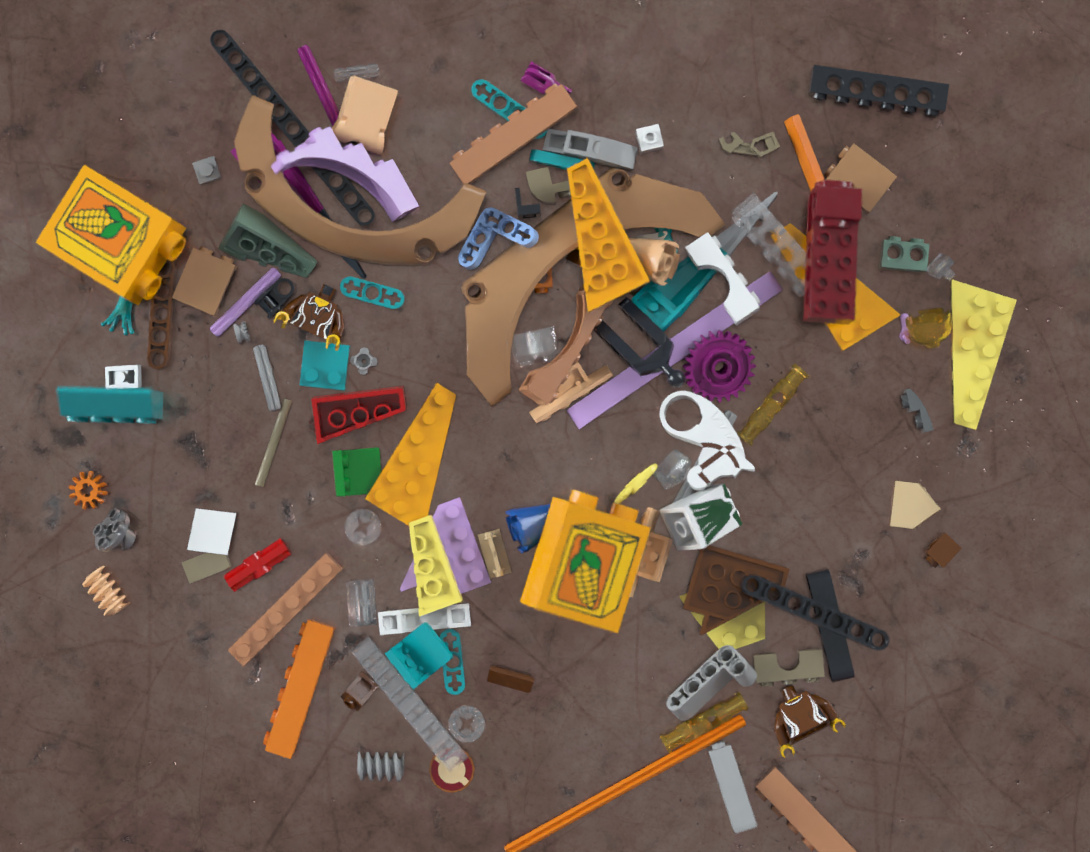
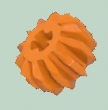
[68,471,108,509]

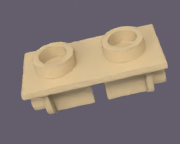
[478,529,512,579]

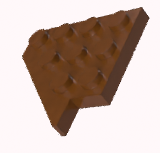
[683,545,790,635]

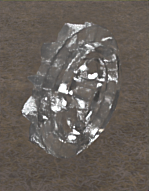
[345,509,381,545]
[449,706,485,742]

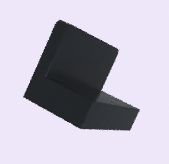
[515,188,541,220]

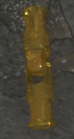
[737,364,809,446]
[660,692,749,754]

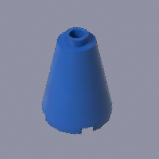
[505,504,551,553]

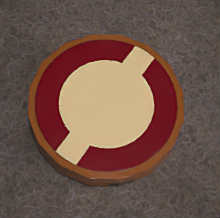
[429,747,475,793]

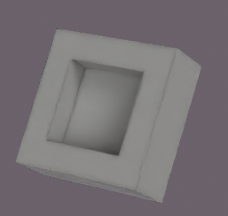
[192,156,222,185]

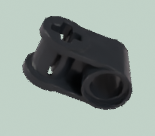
[254,278,297,320]

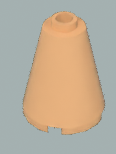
[628,238,680,285]

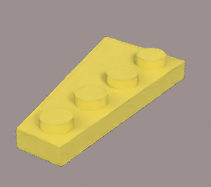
[409,515,463,617]

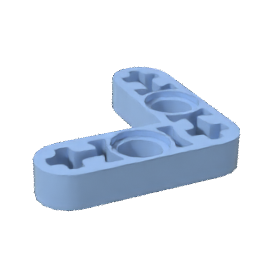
[458,207,539,270]

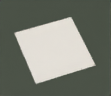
[187,508,236,555]

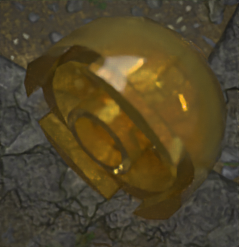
[905,308,952,348]

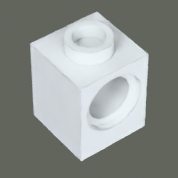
[635,124,664,154]

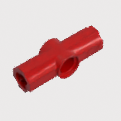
[223,538,291,592]

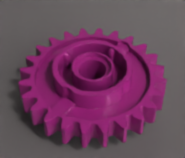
[682,329,756,403]

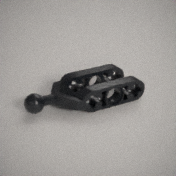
[593,297,686,388]

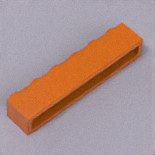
[263,619,335,759]

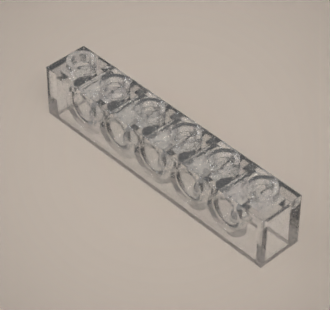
[731,193,806,297]

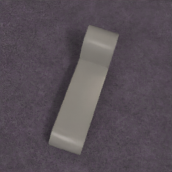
[667,645,757,721]

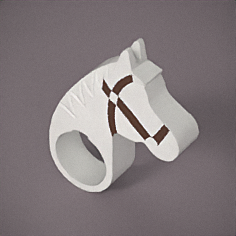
[660,391,755,491]

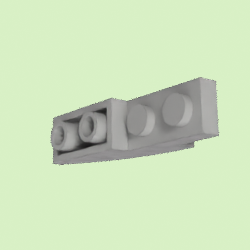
[543,129,638,170]

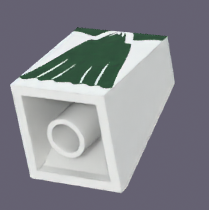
[659,483,743,551]

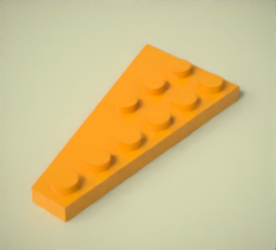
[567,158,650,313]
[771,223,901,351]
[365,383,456,526]

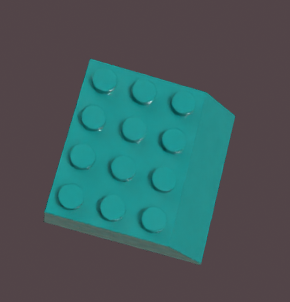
[57,387,163,424]

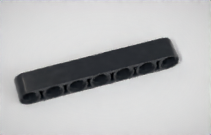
[740,575,890,651]

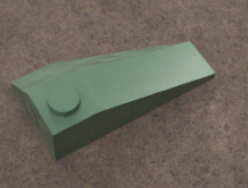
[218,203,317,278]

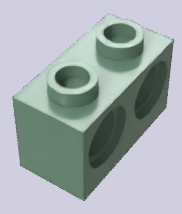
[879,236,929,273]

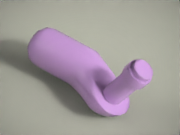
[899,313,911,344]

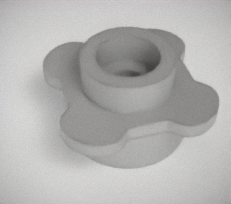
[350,347,377,375]

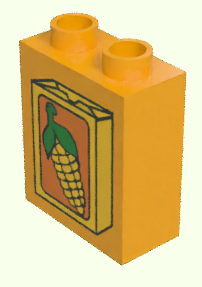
[35,165,186,305]
[520,490,651,633]

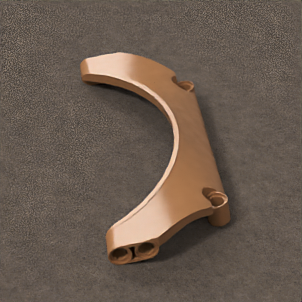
[462,167,725,407]

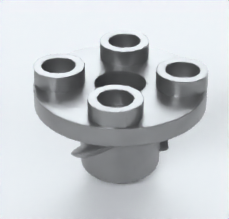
[93,508,136,552]

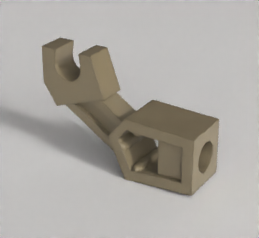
[718,132,780,158]

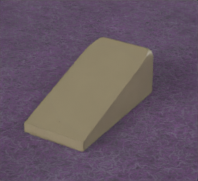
[181,552,232,584]

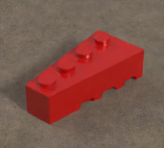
[311,386,406,444]

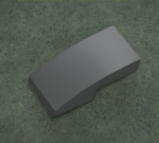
[901,389,933,433]

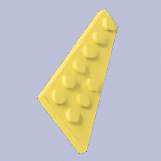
[950,279,1017,430]

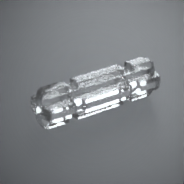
[334,63,379,81]

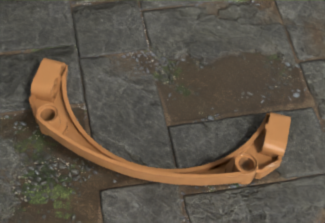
[234,95,486,266]

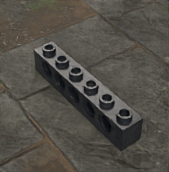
[808,65,949,117]

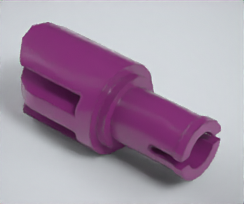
[521,62,572,94]

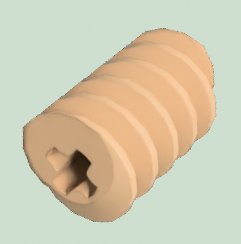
[82,566,130,617]

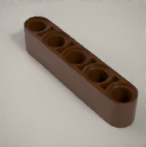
[147,259,177,370]

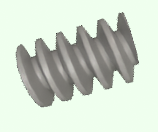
[357,752,405,782]

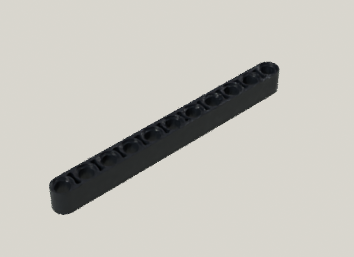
[210,30,376,228]

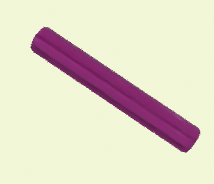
[297,45,339,127]

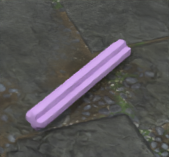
[210,268,281,337]

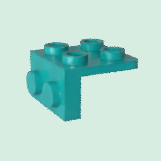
[385,622,453,689]

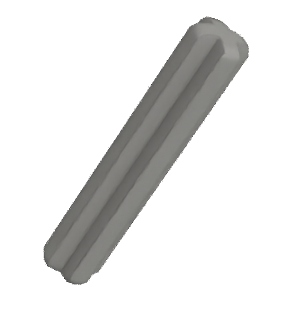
[253,345,281,411]

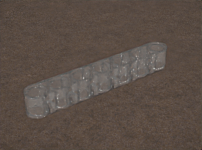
[351,636,468,772]

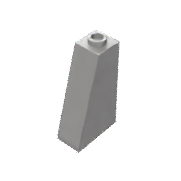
[708,741,757,833]

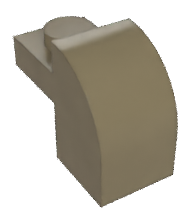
[526,167,571,205]

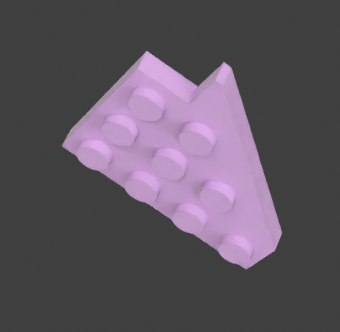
[400,497,491,594]

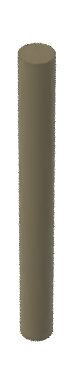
[255,398,292,487]

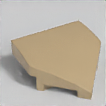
[890,481,941,529]

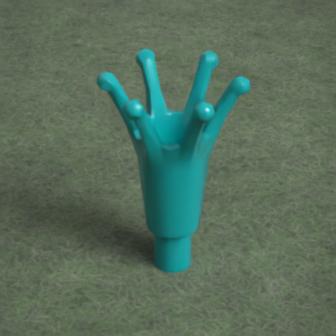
[101,296,134,336]

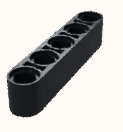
[806,569,855,683]

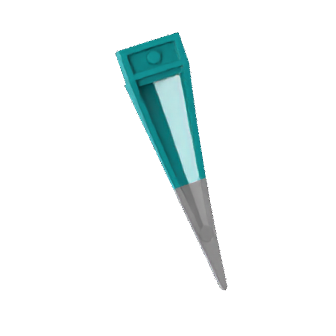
[631,192,778,332]

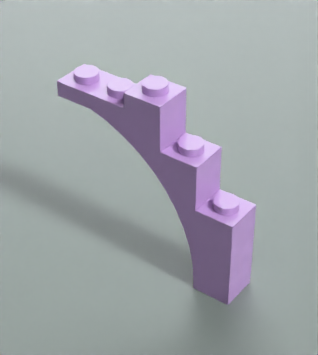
[271,127,419,222]

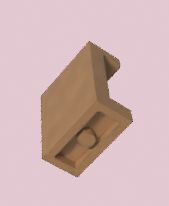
[824,144,897,214]
[172,246,237,317]

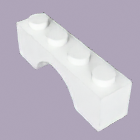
[685,232,761,325]

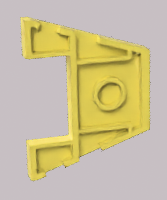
[679,593,765,649]

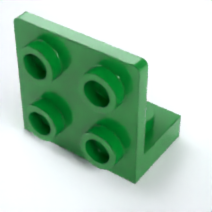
[332,448,381,497]

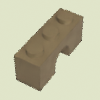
[752,648,825,687]

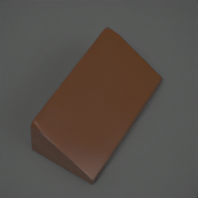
[487,665,535,693]

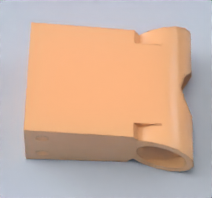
[331,76,398,155]

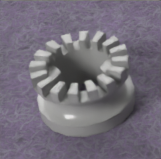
[233,321,250,344]

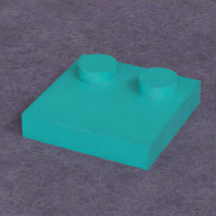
[299,340,350,391]

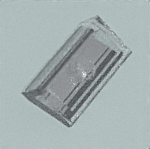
[346,579,377,627]

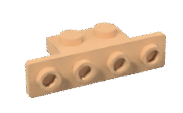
[529,361,613,423]
[629,507,673,597]

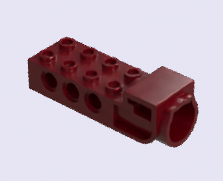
[803,180,862,325]

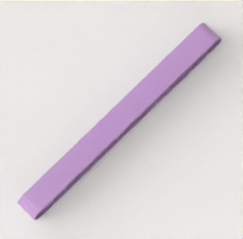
[566,271,783,429]

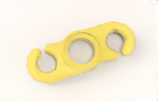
[614,463,658,504]

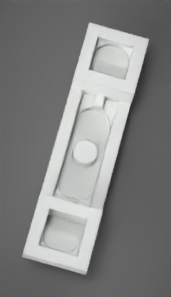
[378,603,471,635]

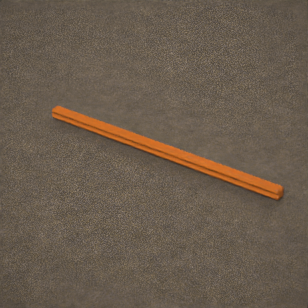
[504,715,746,852]

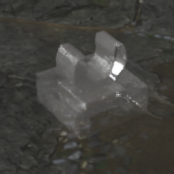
[927,253,956,281]

